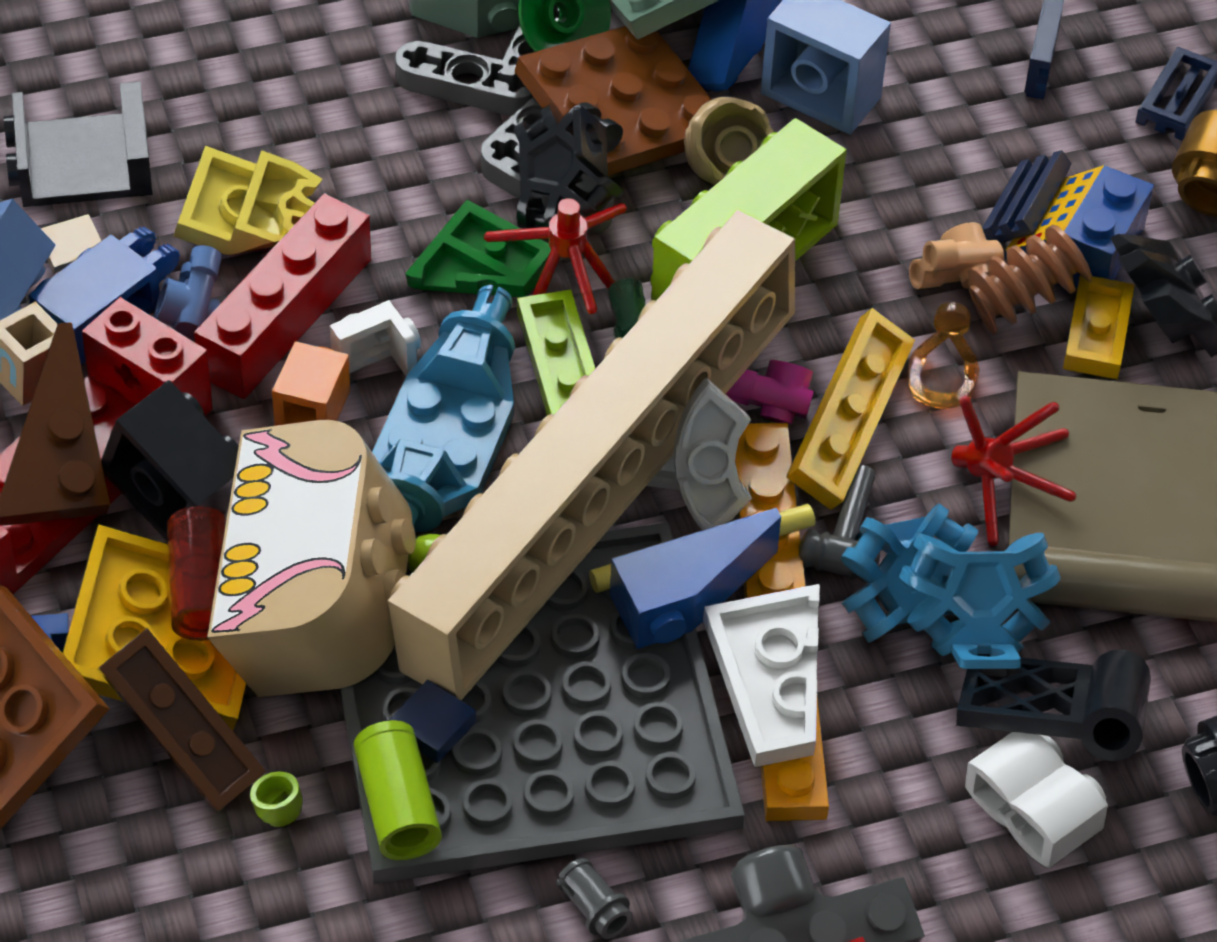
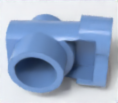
[154,245,222,342]

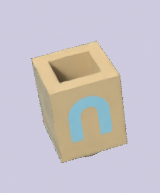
[0,301,57,406]

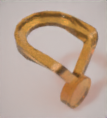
[907,302,980,409]

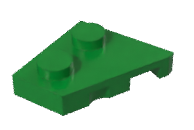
[405,200,551,298]

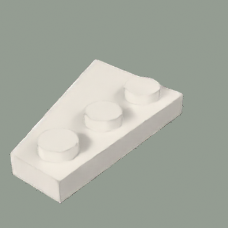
[703,584,820,767]

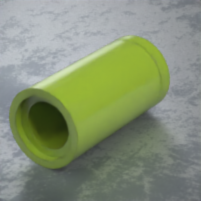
[353,720,442,860]

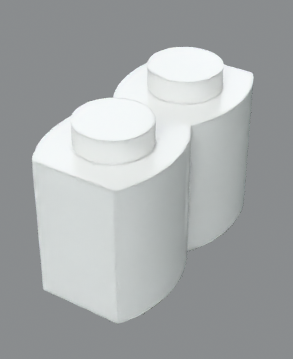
[965,732,1108,868]

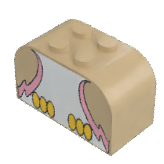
[207,420,416,697]

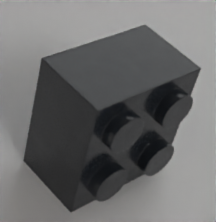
[101,380,239,548]

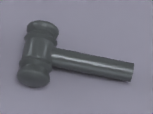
[799,465,880,583]

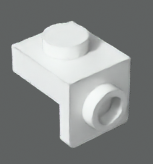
[330,300,421,376]

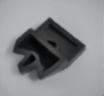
[1110,234,1217,358]

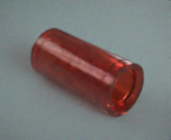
[167,506,227,641]

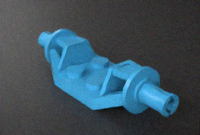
[372,285,515,533]

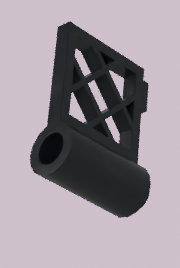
[956,649,1151,761]

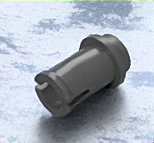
[556,858,632,939]

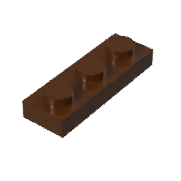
[97,628,266,813]

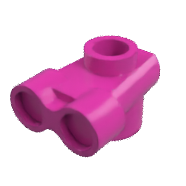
[726,360,814,425]

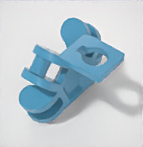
[841,503,978,643]
[899,533,1061,669]

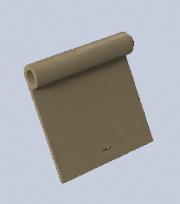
[1008,371,1217,622]

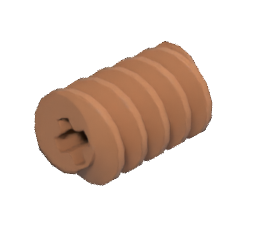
[968,225,1092,335]

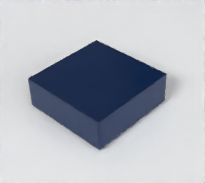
[389,679,476,763]

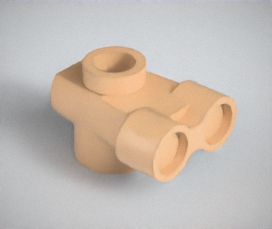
[909,222,1004,289]

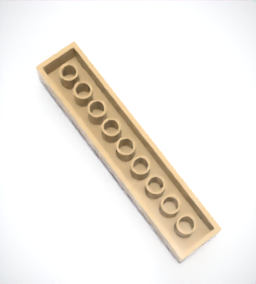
[388,210,795,700]

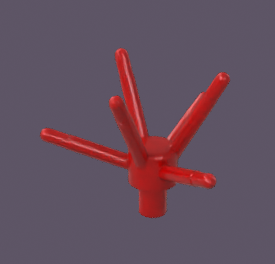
[484,198,627,315]
[951,395,1077,546]

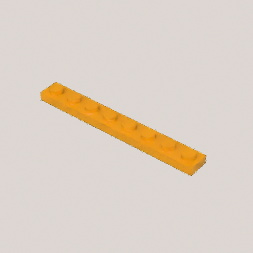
[735,423,829,821]

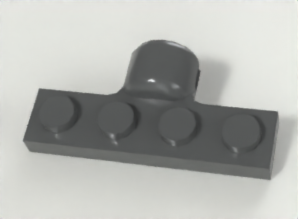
[678,844,925,942]

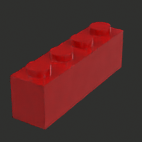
[194,193,371,400]

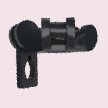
[514,102,626,229]

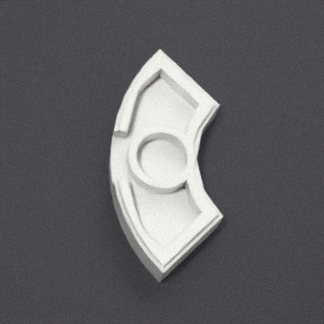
[674,377,752,530]

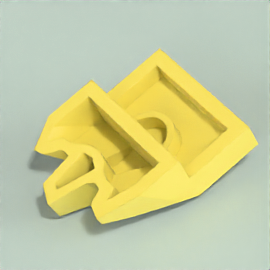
[173,146,322,255]

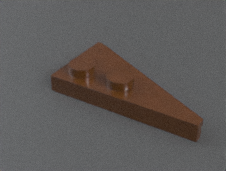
[0,322,110,526]

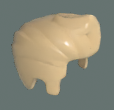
[684,97,774,186]

